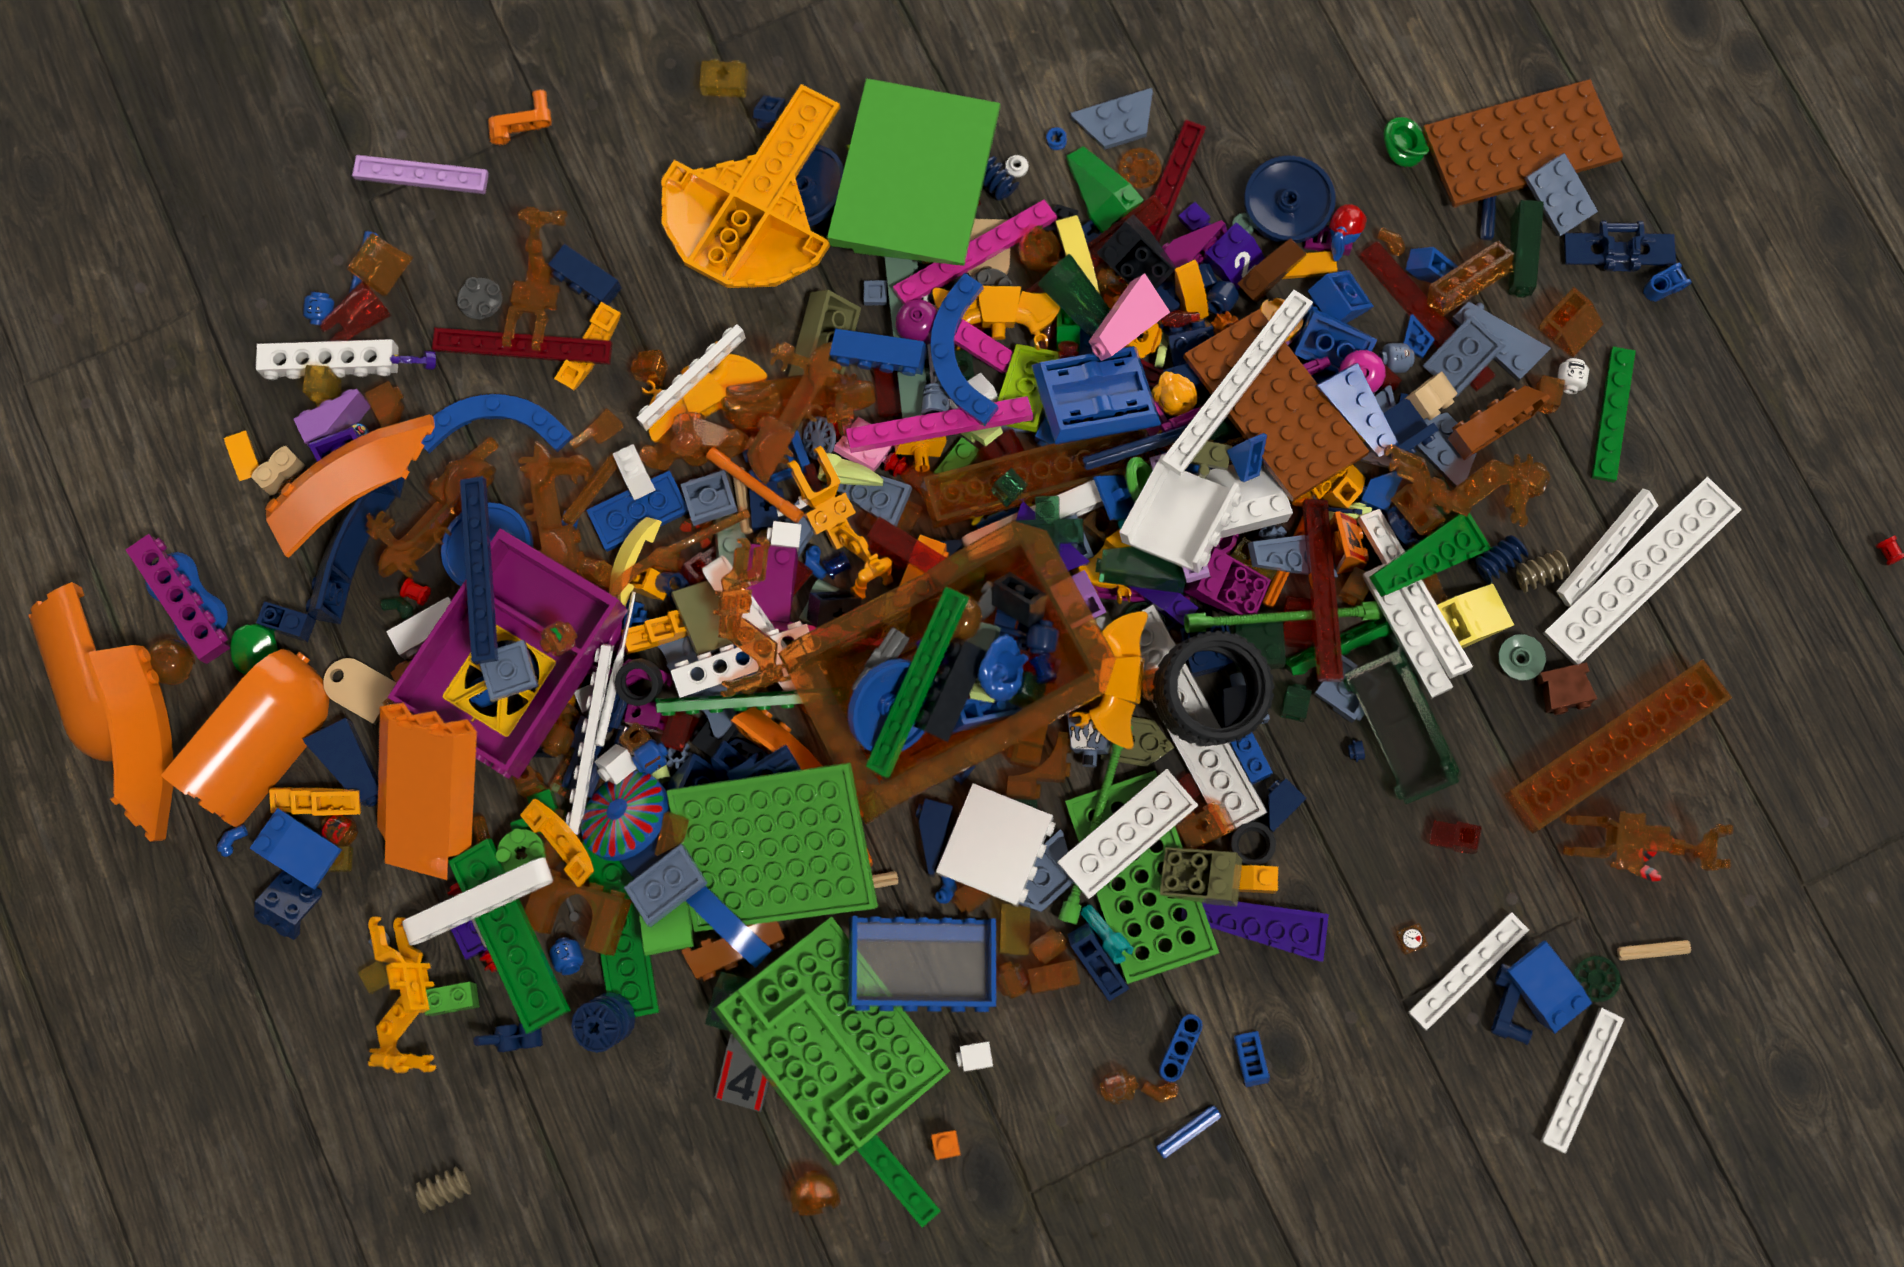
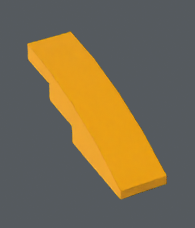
[621,610,688,655]
[269,788,361,816]

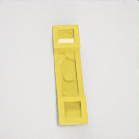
[1056,215,1101,306]
[609,517,662,607]

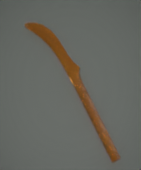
[610,509,750,598]

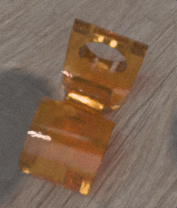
[619,723,654,756]

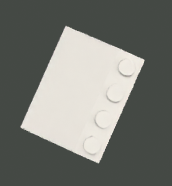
[1194,463,1293,538]

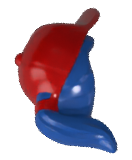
[1329,204,1366,262]

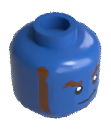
[631,739,669,774]

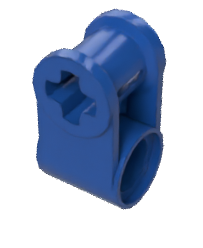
[1644,263,1692,301]

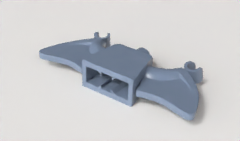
[656,636,757,739]

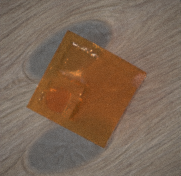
[347,233,413,296]

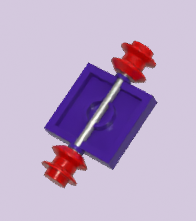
[448,883,498,973]

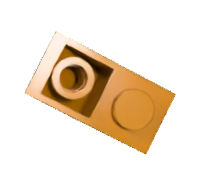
[1322,465,1366,509]

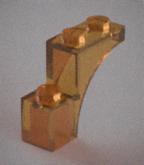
[1007,732,1072,805]

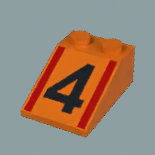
[1325,511,1369,574]

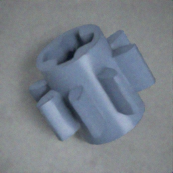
[1258,524,1287,541]
[666,740,692,770]

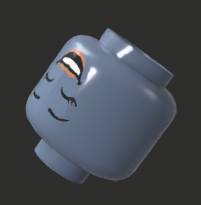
[1378,343,1415,373]

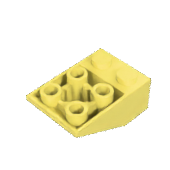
[1437,584,1514,649]

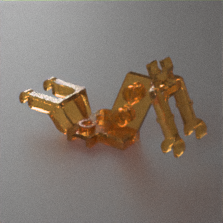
[502,206,567,351]
[1384,445,1533,527]
[713,537,792,697]
[1563,811,1733,871]

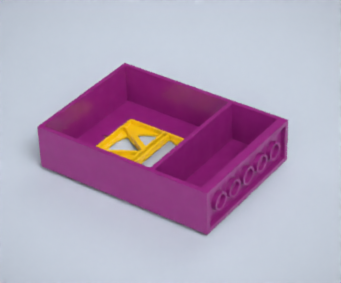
[387,528,628,779]

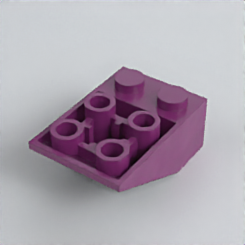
[1183,547,1271,616]

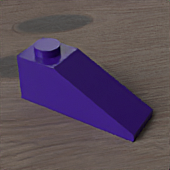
[1127,567,1198,628]

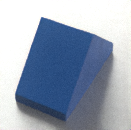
[1227,433,1267,482]

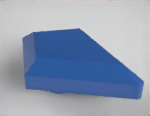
[1404,314,1435,359]

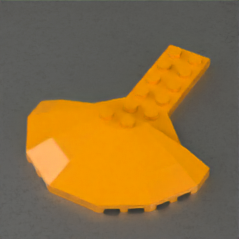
[661,84,840,288]

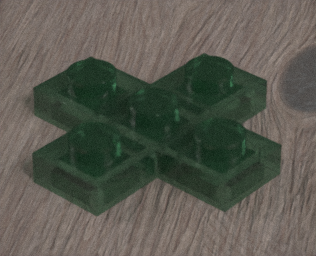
[1012,496,1084,568]

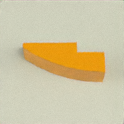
[1175,260,1209,324]

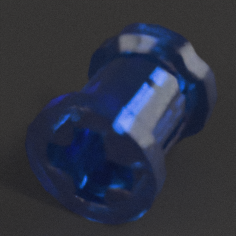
[822,551,852,580]
[1029,654,1057,684]

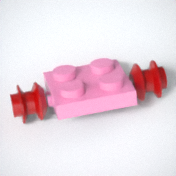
[827,416,908,477]

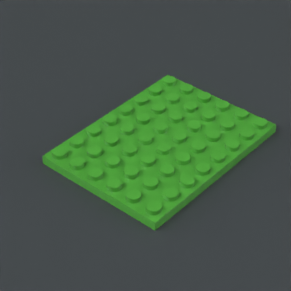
[667,762,878,932]

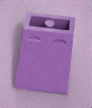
[294,389,371,446]

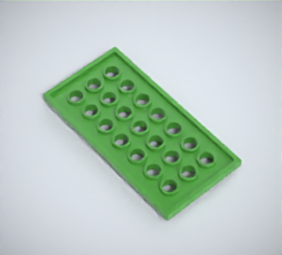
[1065,771,1219,984]

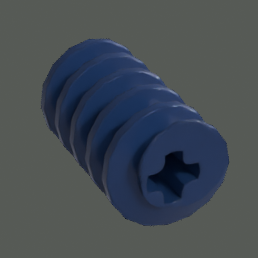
[983,152,1019,201]
[1475,535,1528,584]

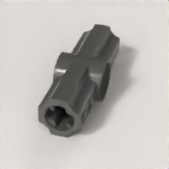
[852,627,909,690]

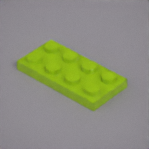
[997,344,1061,432]

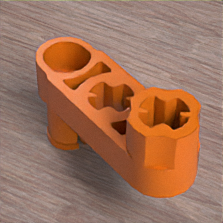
[488,90,552,145]

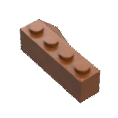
[1447,386,1551,460]
[681,921,787,982]

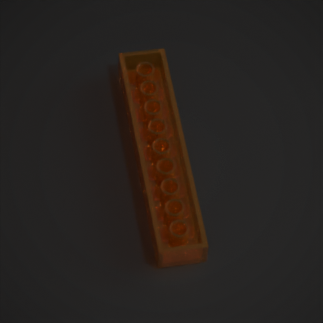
[920,429,1155,529]
[1504,659,1732,834]

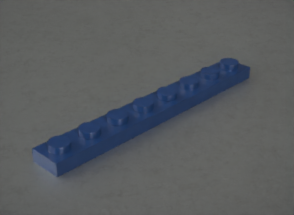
[460,476,498,665]

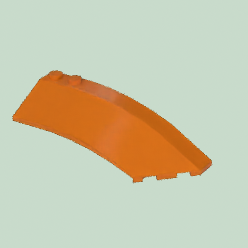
[265,414,435,558]
[84,645,174,842]
[731,707,874,867]

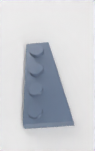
[1451,301,1551,381]
[820,475,913,529]
[1248,532,1338,579]

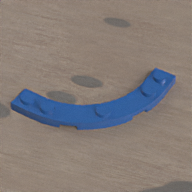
[931,273,999,426]
[421,394,573,453]

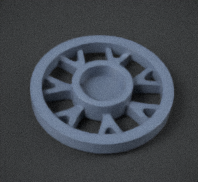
[803,417,836,460]

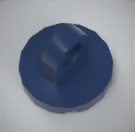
[1387,505,1421,548]

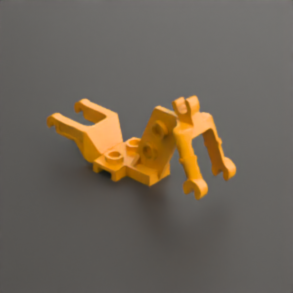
[787,446,893,599]
[368,917,436,1073]

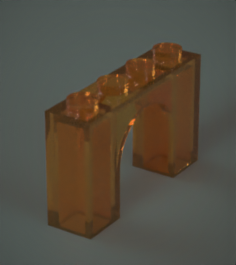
[525,868,632,956]

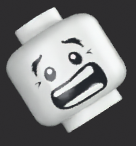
[1557,358,1589,394]

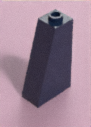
[303,718,378,807]

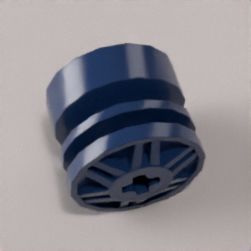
[571,992,635,1053]

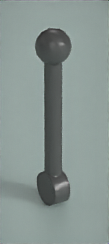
[554,875,580,921]

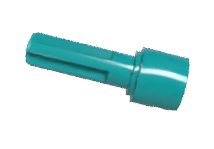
[1081,904,1134,964]

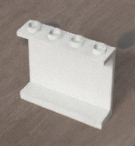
[1119,454,1242,573]
[936,784,1056,907]

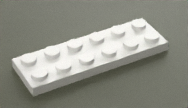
[1057,769,1198,899]

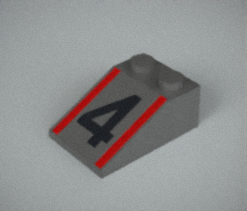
[715,1033,770,1112]

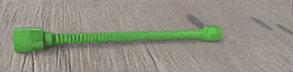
[1184,601,1383,633]
[1058,726,1133,925]

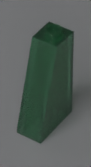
[1508,200,1544,298]
[1038,254,1111,338]
[1095,547,1186,594]

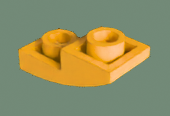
[224,430,259,481]

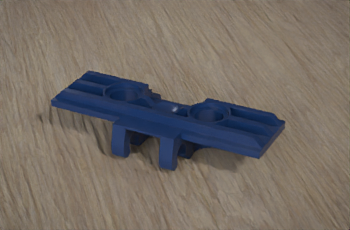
[1564,221,1676,271]
[561,682,633,798]
[726,745,802,780]

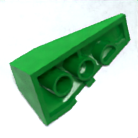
[1066,146,1144,235]

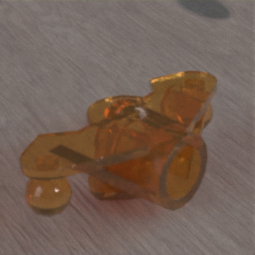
[639,412,750,471]

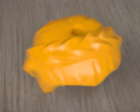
[1151,371,1197,416]

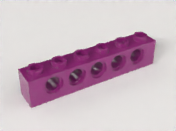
[125,534,230,664]

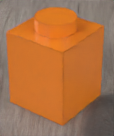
[931,1130,961,1160]

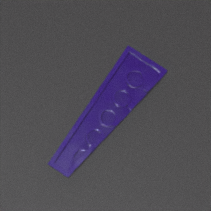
[1181,902,1329,962]

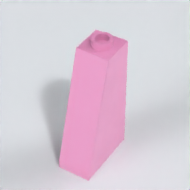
[1089,274,1170,361]

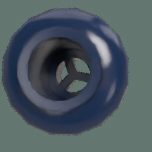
[1206,280,1239,314]
[1025,619,1059,656]

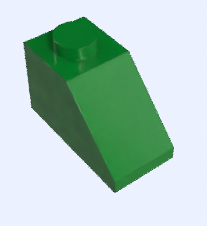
[1056,307,1080,354]

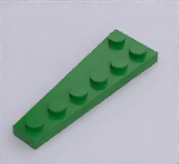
[1369,509,1491,597]

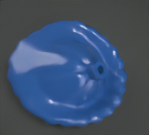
[978,634,1029,702]

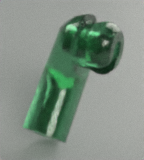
[381,597,413,619]

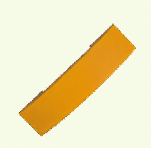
[554,302,621,390]
[520,799,594,887]

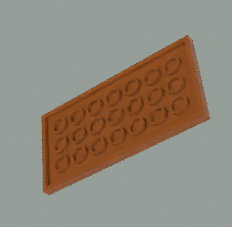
[1422,79,1623,208]
[1183,309,1369,502]

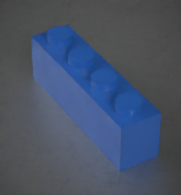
[830,329,928,376]

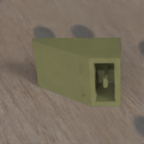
[1160,847,1242,907]

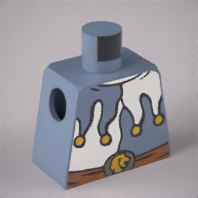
[1068,712,1112,767]

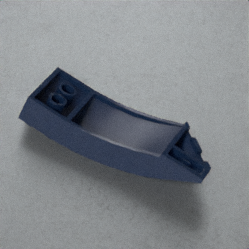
[306,477,405,625]

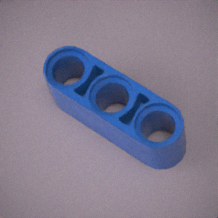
[1159,1014,1202,1082]

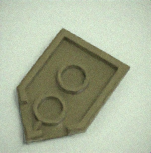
[1101,717,1175,767]

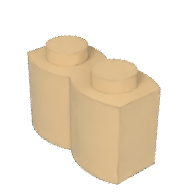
[1405,371,1458,421]
[251,446,305,496]

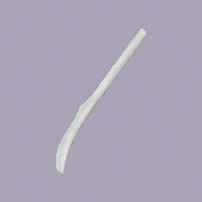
[594,591,636,747]

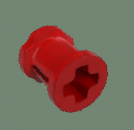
[1876,535,1904,566]
[400,578,431,606]

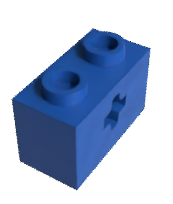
[1229,733,1273,785]

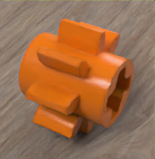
[1211,311,1239,336]

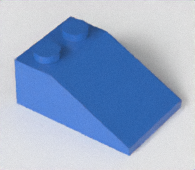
[1292,308,1377,373]
[250,808,342,890]
[1507,940,1592,1034]

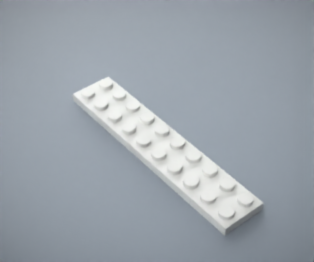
[1542,477,1742,665]
[1140,605,1268,835]

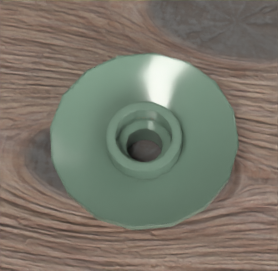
[1498,634,1546,681]

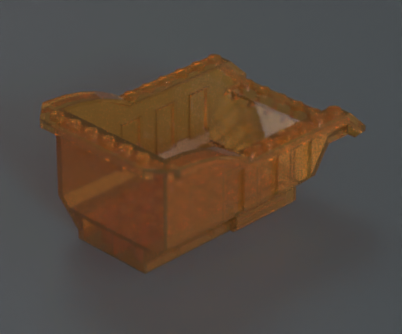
[778,521,1116,825]

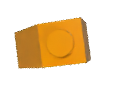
[627,565,671,600]

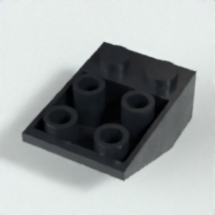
[1097,214,1176,290]

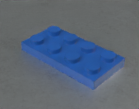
[586,470,689,552]

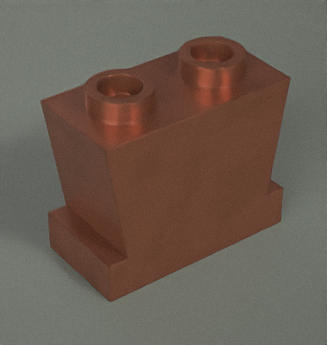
[1535,662,1597,715]

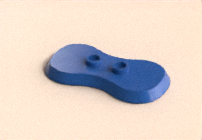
[145,552,228,643]

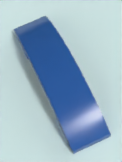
[686,886,772,968]

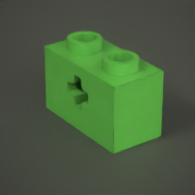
[425,982,479,1016]

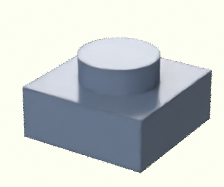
[864,281,887,305]

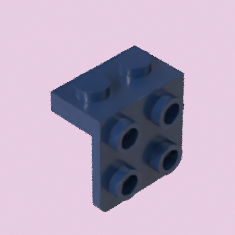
[1163,318,1214,367]
[1383,399,1439,461]
[254,871,322,940]

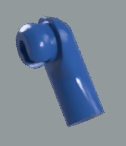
[805,545,828,580]
[217,825,248,857]
[935,876,957,904]

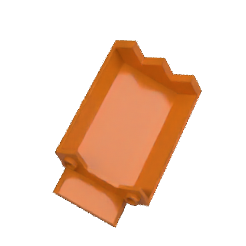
[377,703,477,880]

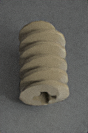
[1516,550,1570,593]
[416,1167,472,1214]

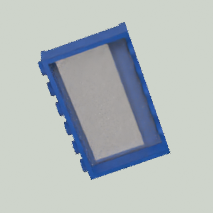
[848,916,996,1012]

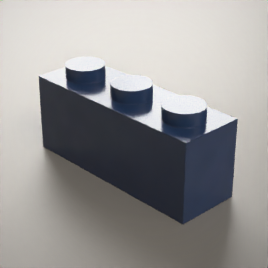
[548,244,622,307]

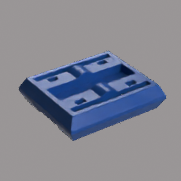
[1032,346,1161,444]

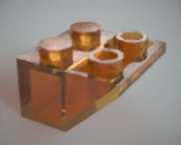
[1538,287,1603,357]

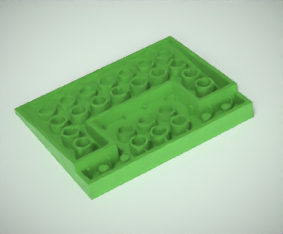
[827,78,1000,266]
[713,917,950,1166]

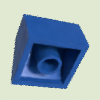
[1308,270,1374,323]

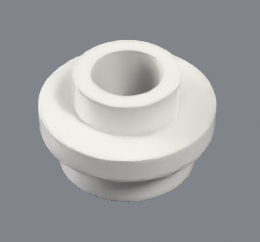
[1006,155,1028,178]

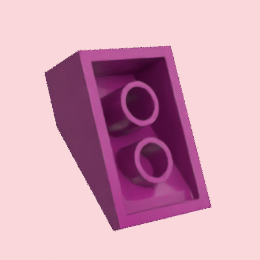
[1162,220,1227,277]
[745,544,798,623]

